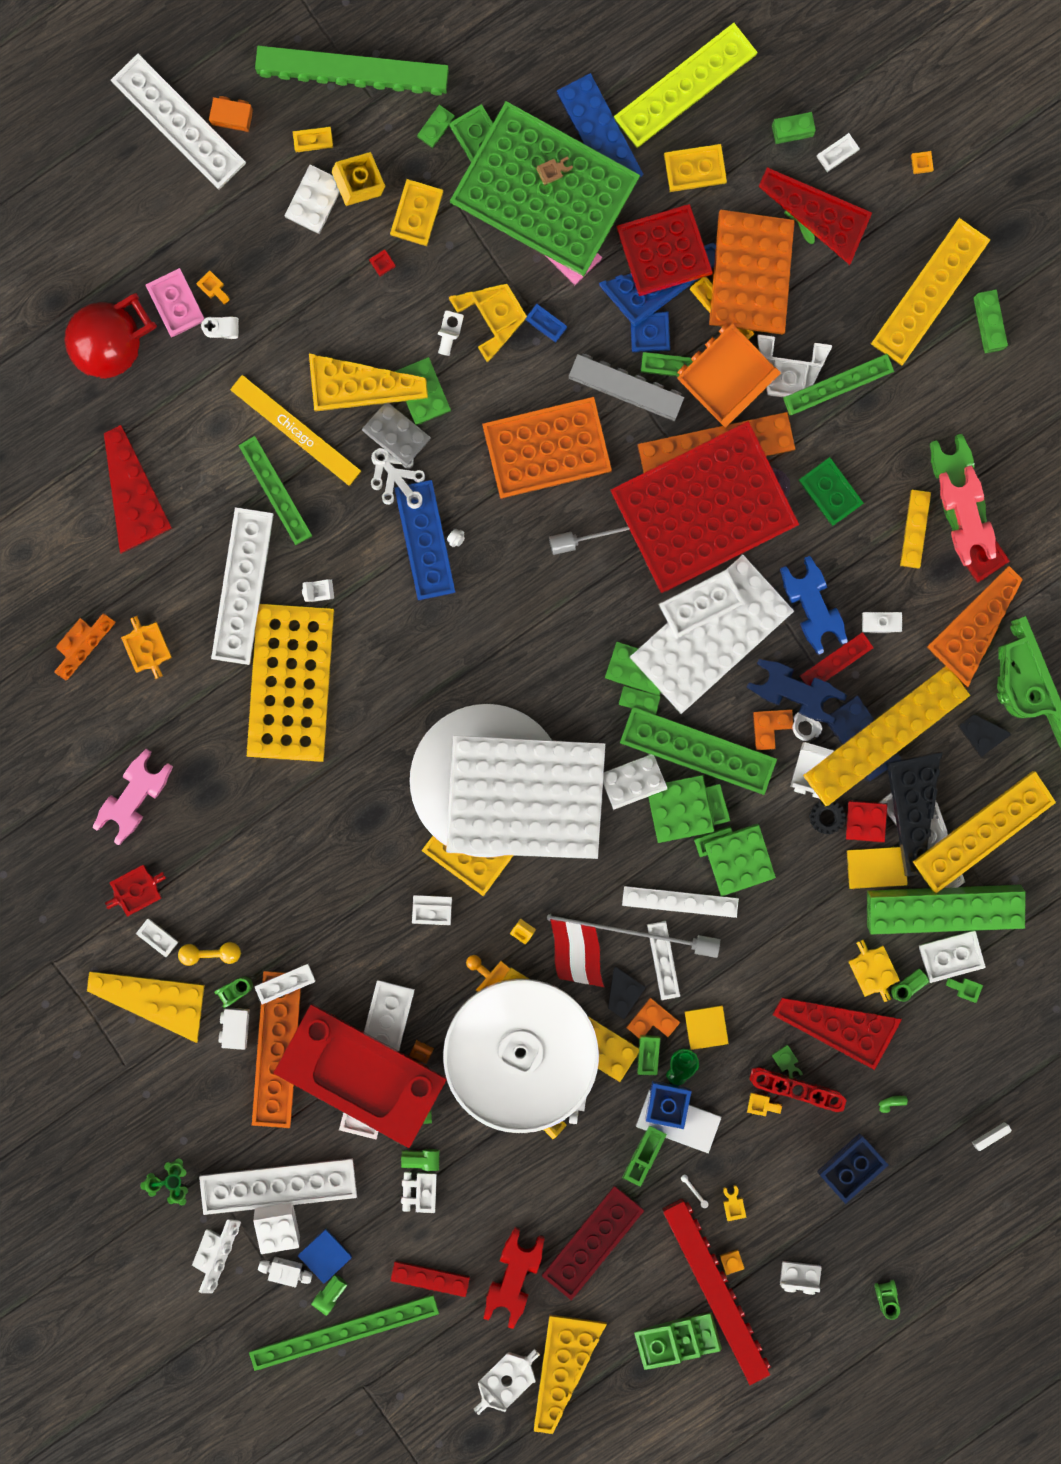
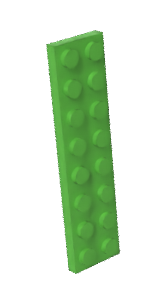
[620,707,777,795]

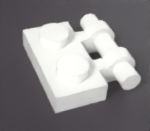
[401,1172,437,1213]

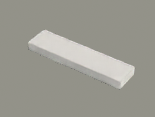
[647,921,680,1000]

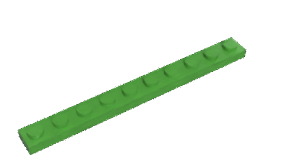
[249,1294,439,1371]

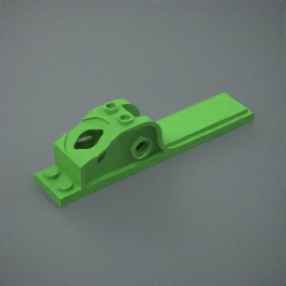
[997,616,1061,749]

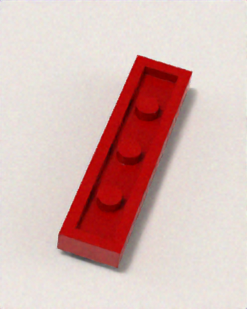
[799,632,874,686]
[391,1261,470,1297]

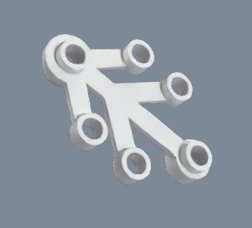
[371,448,425,509]

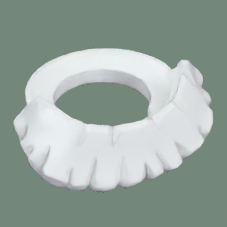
[792,712,822,741]

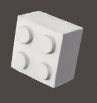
[253,1202,300,1254]

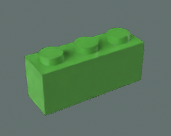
[973,290,1008,354]

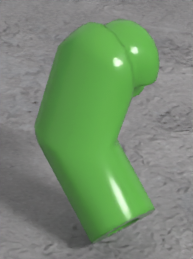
[879,1096,908,1113]

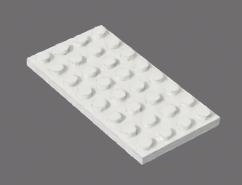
[630,555,794,714]

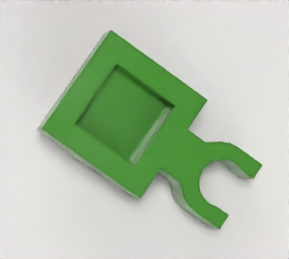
[771,1045,803,1078]

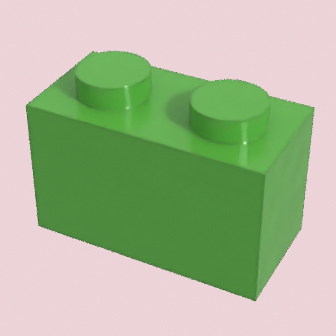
[772,112,816,144]

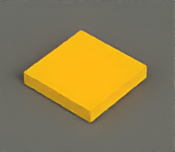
[684,1005,729,1050]

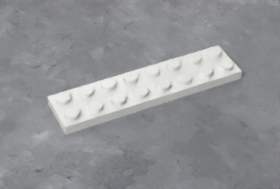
[111,54,246,190]
[211,507,274,665]
[339,980,415,1139]
[199,1158,357,1215]

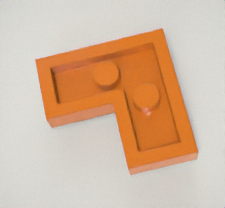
[753,710,793,750]
[626,998,680,1039]

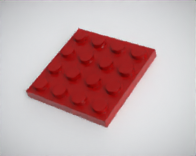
[617,204,712,296]

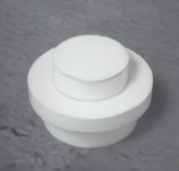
[447,529,465,547]

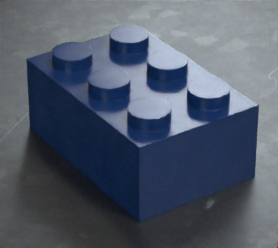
[817,1133,888,1204]

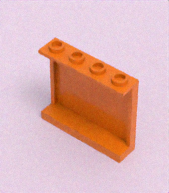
[677,323,781,428]

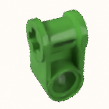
[214,976,253,1008]
[874,1279,900,1320]

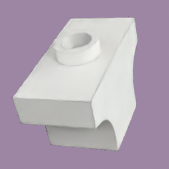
[862,612,902,633]

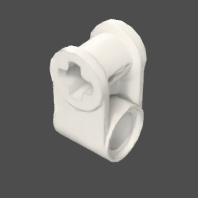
[201,317,239,339]

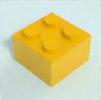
[332,152,385,206]

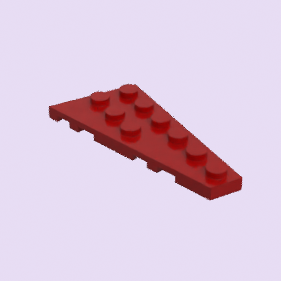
[759,167,872,265]

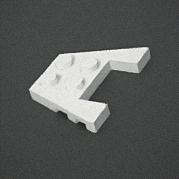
[757,335,832,397]

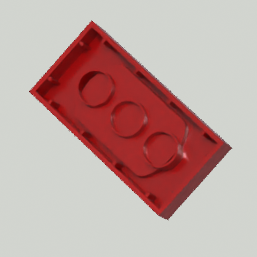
[273,1004,447,1148]

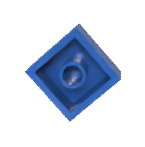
[645,1081,692,1129]

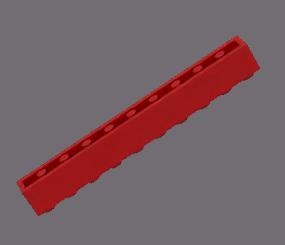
[662,1198,771,1385]

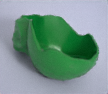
[666,1048,699,1086]

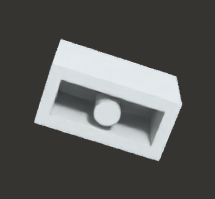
[219,1007,250,1050]

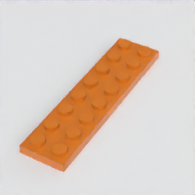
[638,412,795,473]
[252,971,301,1128]

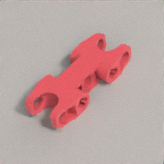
[939,465,996,566]

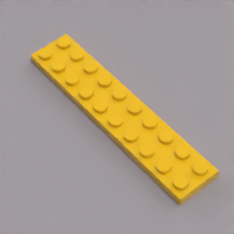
[803,666,971,806]

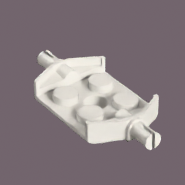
[474,1349,540,1415]

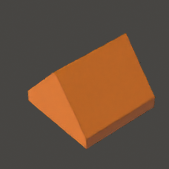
[409,1040,434,1064]

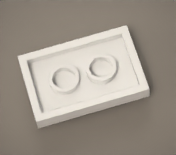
[284,165,340,234]
[603,755,667,810]
[919,930,986,983]

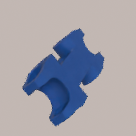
[780,556,848,655]

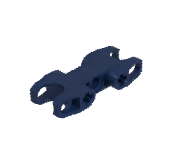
[746,659,847,724]

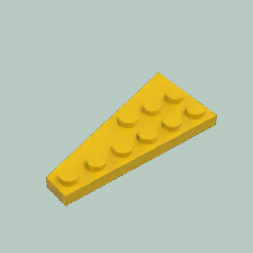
[309,354,428,411]
[534,1315,607,1434]

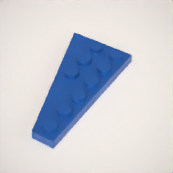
[599,243,716,327]

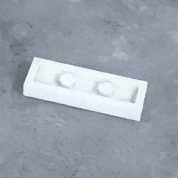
[255,963,316,1004]

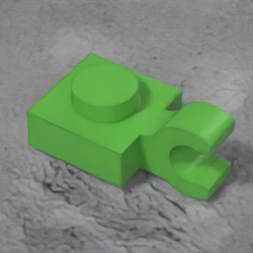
[946,978,983,1003]

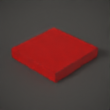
[957,539,1010,583]

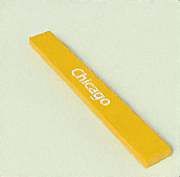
[230,375,361,486]

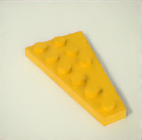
[87,971,205,1043]

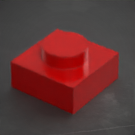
[369,250,396,277]

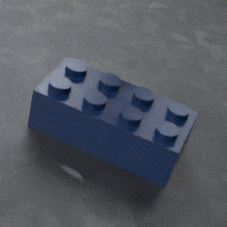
[827,696,902,781]

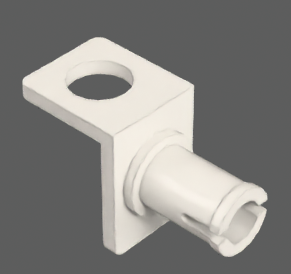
[438,310,464,356]

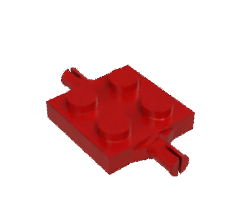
[105,865,167,917]

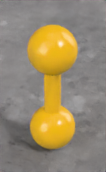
[178,942,241,966]

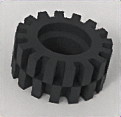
[809,801,846,834]

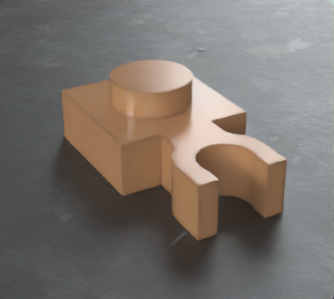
[536,156,573,186]

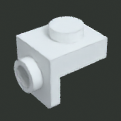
[302,580,334,602]

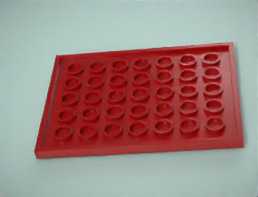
[610,421,799,593]

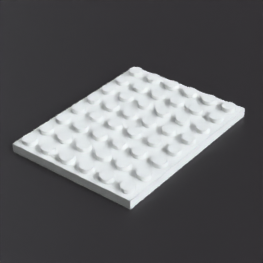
[446,735,605,859]

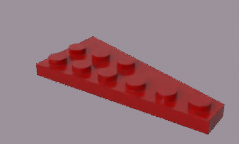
[104,425,173,554]
[772,997,902,1070]

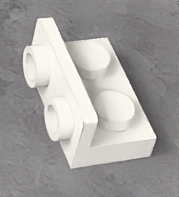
[780,1261,821,1295]

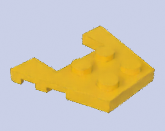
[449,284,527,362]

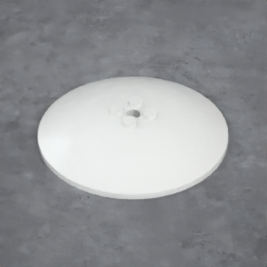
[410,704,552,857]

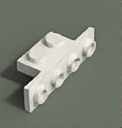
[192,1219,241,1293]

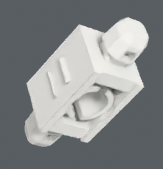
[258,1257,313,1287]

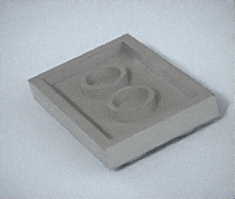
[362,403,431,467]

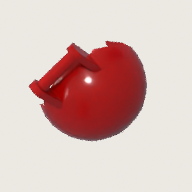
[65,293,157,378]

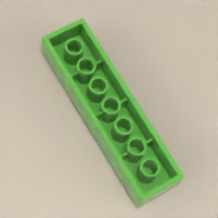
[867,885,1025,934]

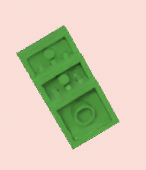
[634,1312,722,1370]

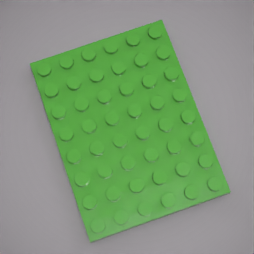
[450,101,640,277]

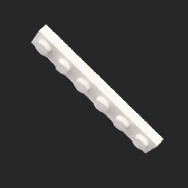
[622,886,739,918]

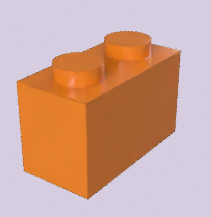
[209,96,253,132]

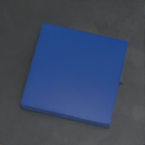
[630,312,670,353]
[298,1228,352,1284]

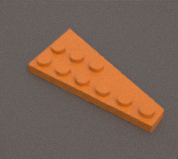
[927,566,1023,688]

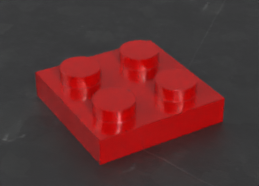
[846,800,888,842]

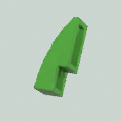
[622,1126,667,1187]

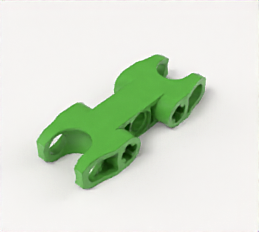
[930,434,987,531]

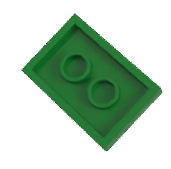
[798,457,864,526]

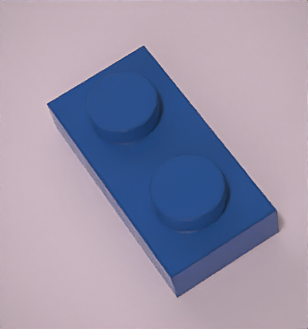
[525,304,567,343]

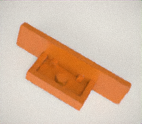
[55,614,115,680]

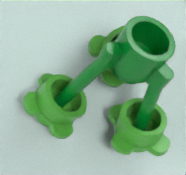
[140,1158,188,1206]

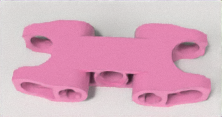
[93,749,173,845]

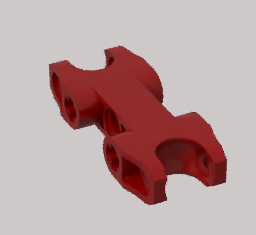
[749,1067,847,1112]
[483,1227,545,1329]

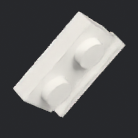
[412,895,452,925]

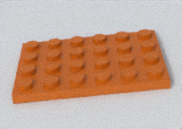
[709,210,794,335]
[482,397,612,499]

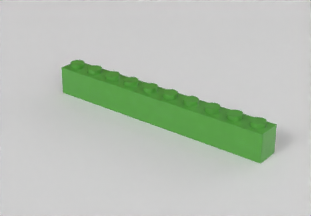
[255,46,449,95]

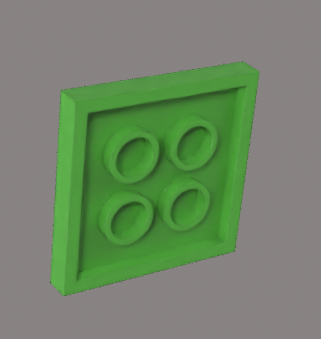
[648,775,715,843]
[703,824,776,897]

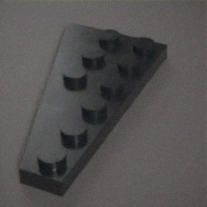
[887,752,943,877]

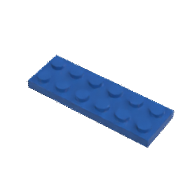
[557,73,643,177]
[395,480,456,601]

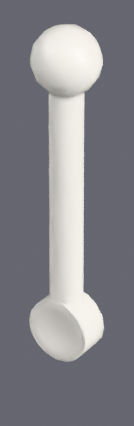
[681,1175,708,1208]

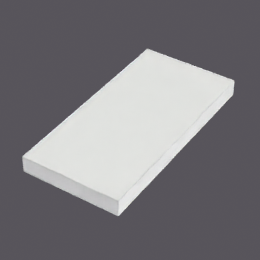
[659,569,745,639]
[636,1090,721,1153]

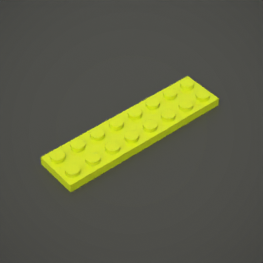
[614,23,758,148]

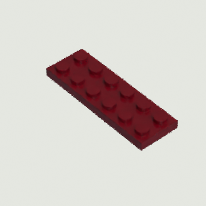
[542,1185,644,1301]

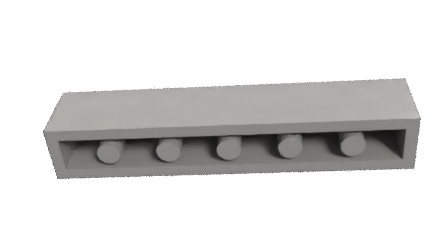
[569,354,684,421]

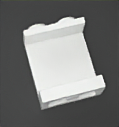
[790,742,834,799]

